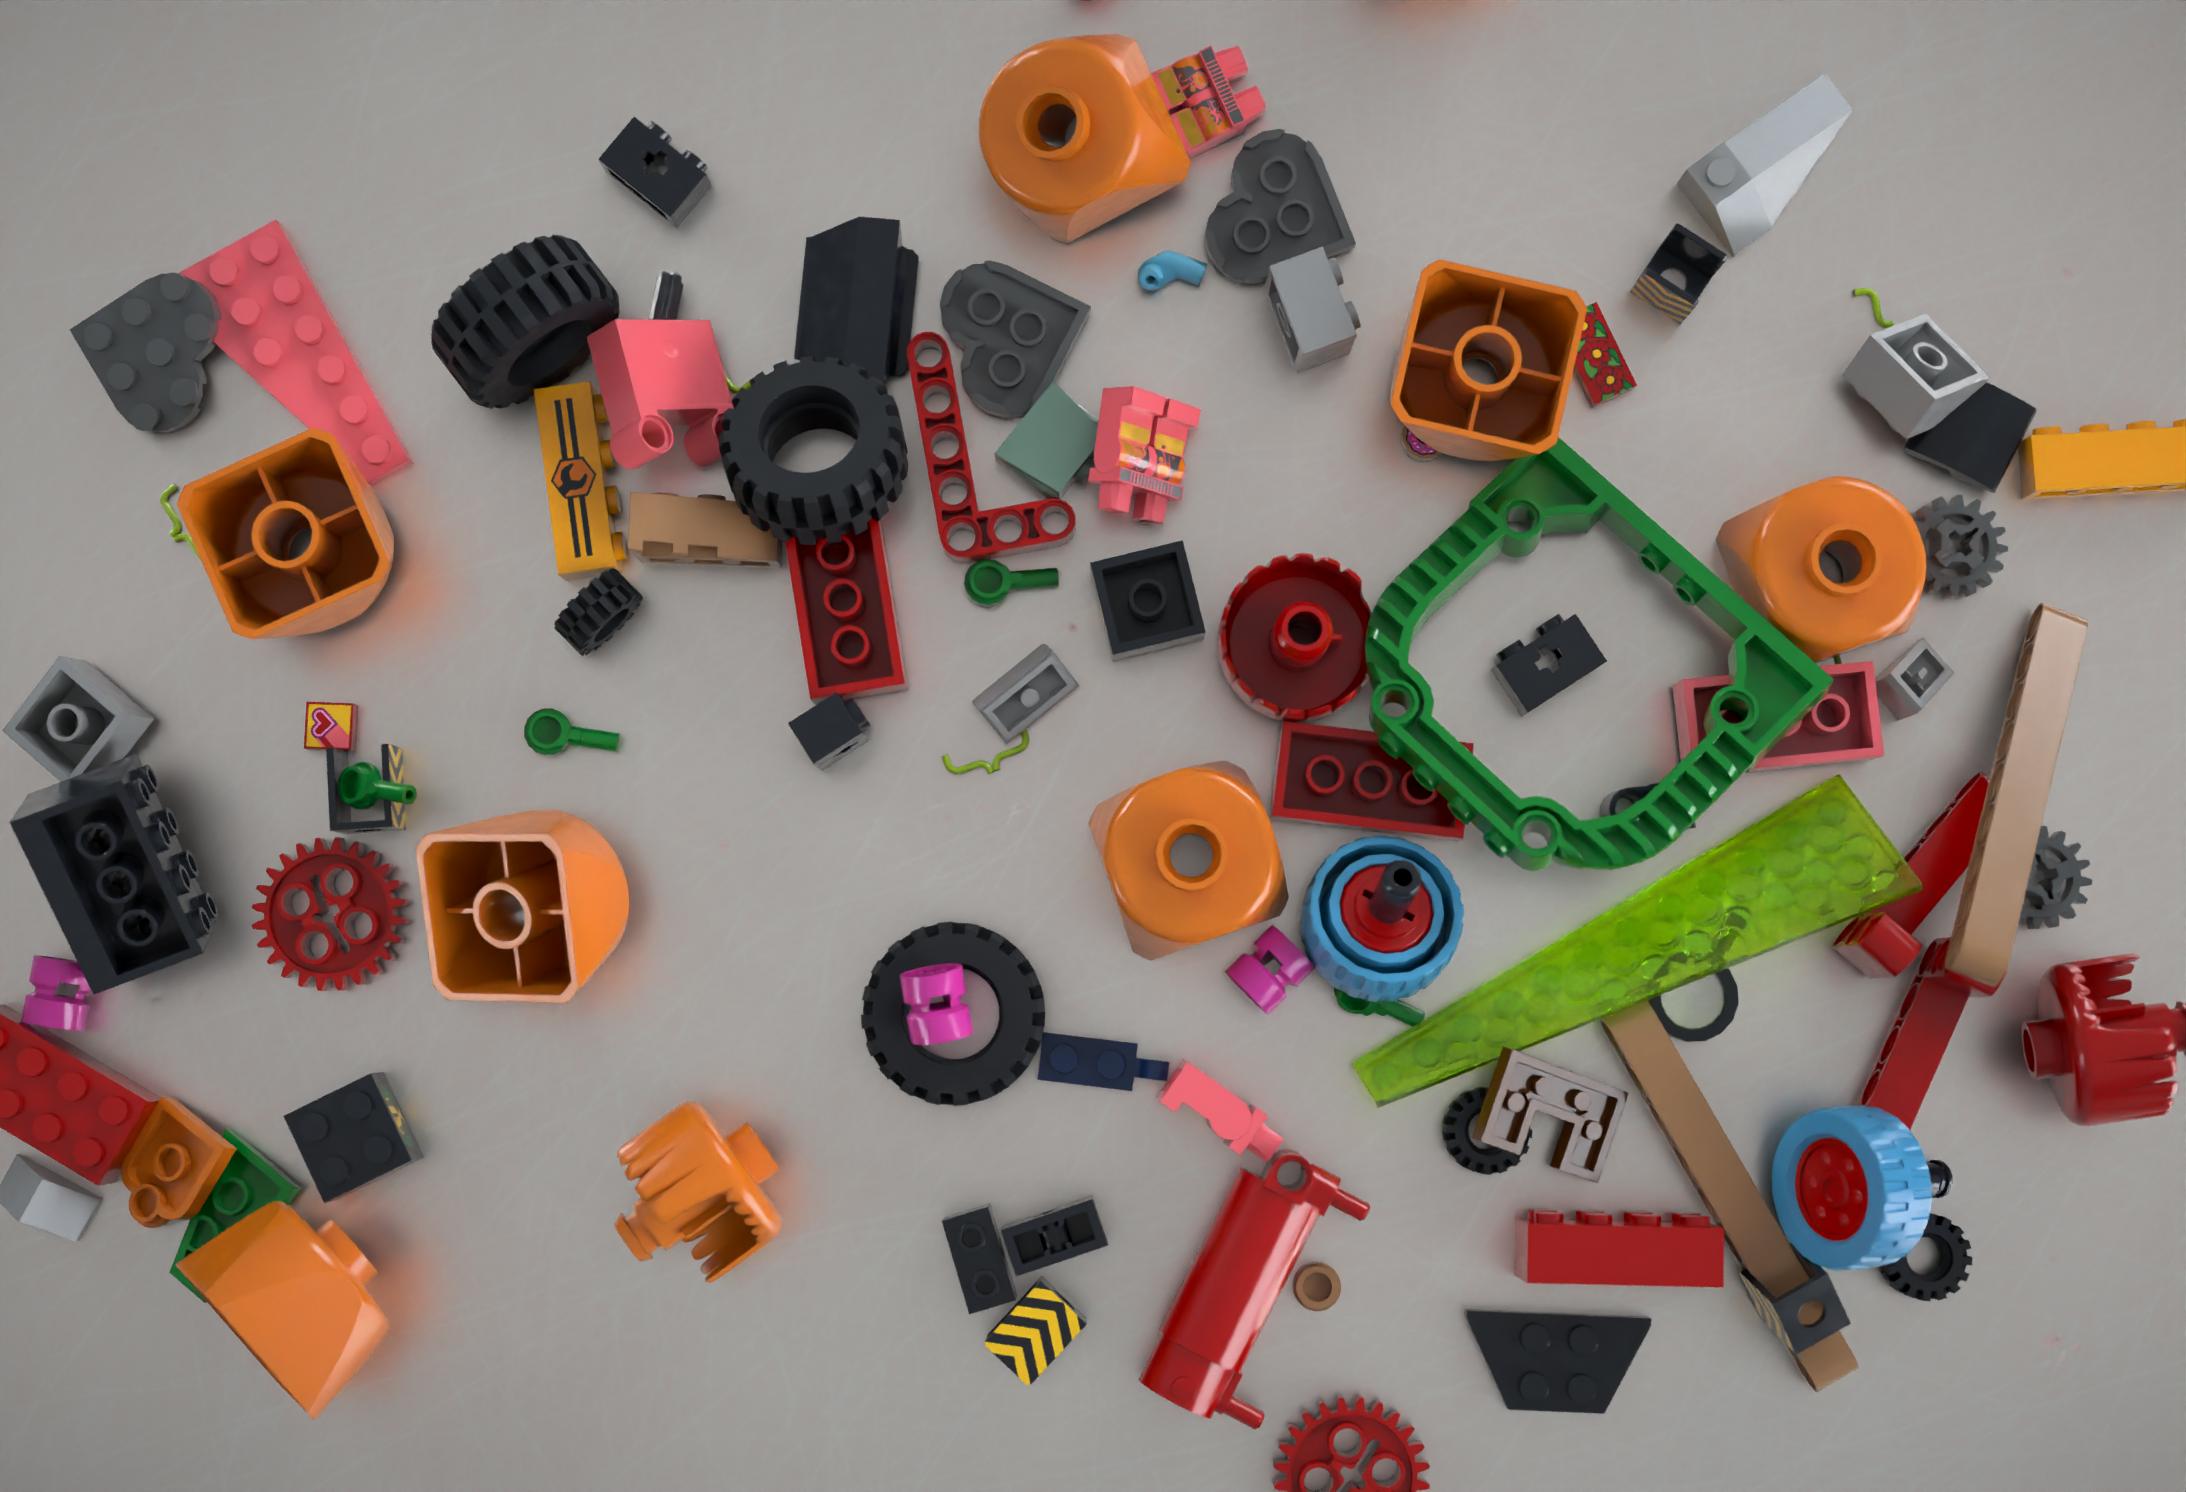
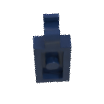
[1037,1032,1169,1091]

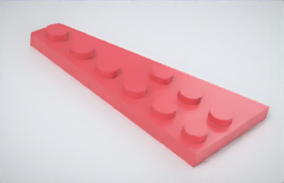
[178,220,413,485]

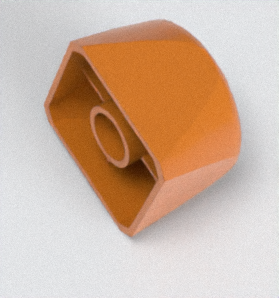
[978,34,1191,243]
[1390,259,1587,461]
[177,427,394,639]
[1716,476,1926,663]
[1088,761,1289,961]
[415,810,629,1003]
[175,1201,389,1420]

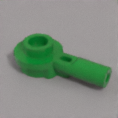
[964,559,1059,606]
[524,708,620,755]
[338,762,417,810]
[1334,987,1425,1029]

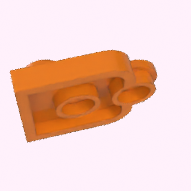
[121,1096,237,1228]

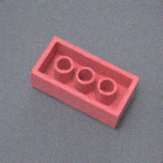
[1672,661,1884,772]

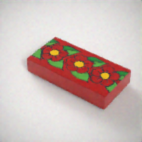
[1574,302,1637,408]

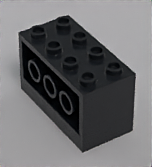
[9,753,218,995]

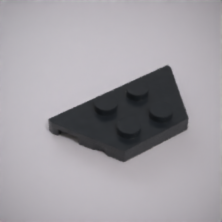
[1464,1309,1651,1414]

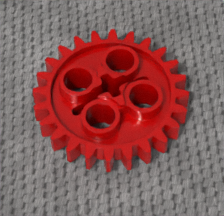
[252,837,410,991]
[1273,1395,1430,1492]

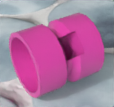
[1225,925,1315,1015]
[21,955,91,1031]
[900,963,973,1045]

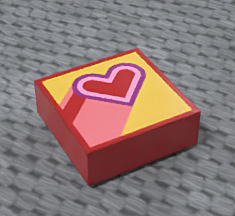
[304,702,357,752]

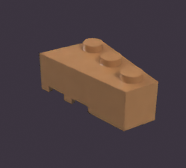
[627,492,783,568]

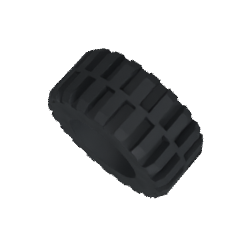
[431,235,620,409]
[719,356,908,545]
[861,922,1046,1106]

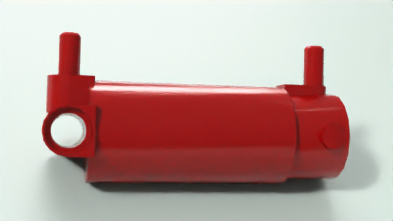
[1138,1149,1370,1429]

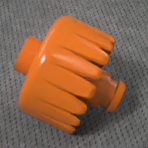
[614,1101,782,1283]

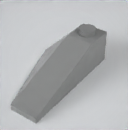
[1677,74,1853,257]

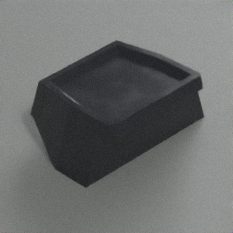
[794,216,919,381]

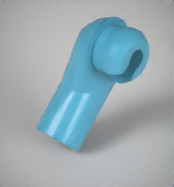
[1138,250,1207,291]

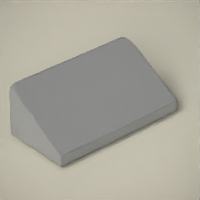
[972,644,1079,745]

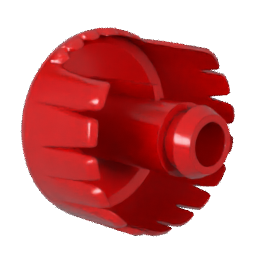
[1217,553,1372,722]
[2021,954,2186,1126]

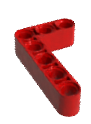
[907,332,1076,564]
[1832,771,1990,978]
[1858,937,2008,1130]

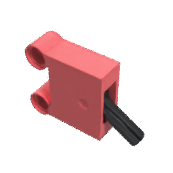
[587,271,734,470]

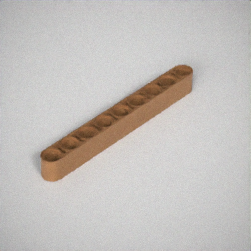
[1945,603,2088,987]
[1600,995,1859,1393]

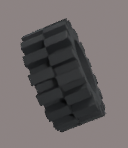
[554,568,643,656]
[1442,1087,1532,1175]
[1880,1213,1973,1301]

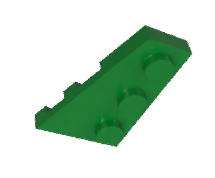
[169,1128,302,1303]

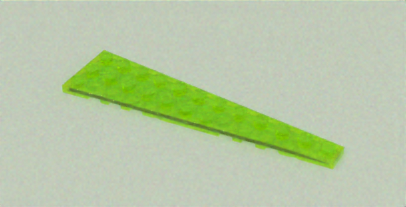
[1351,774,1922,1108]

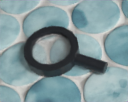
[1646,912,1747,1042]

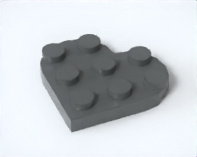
[1205,129,1356,284]
[940,260,1091,418]
[70,272,221,432]

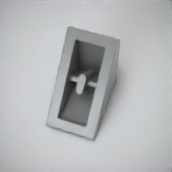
[1875,637,1954,721]
[0,1154,103,1242]

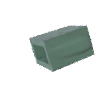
[994,381,1098,499]

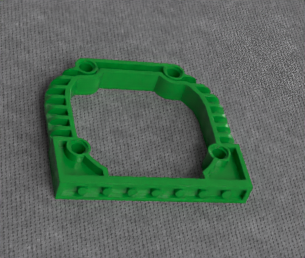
[1365,437,1834,871]

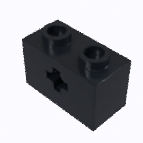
[598,117,712,228]
[1491,614,1607,717]
[788,692,871,771]
[1001,1196,1108,1277]
[942,1203,1017,1315]

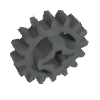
[1914,495,2008,599]
[2018,826,2092,929]

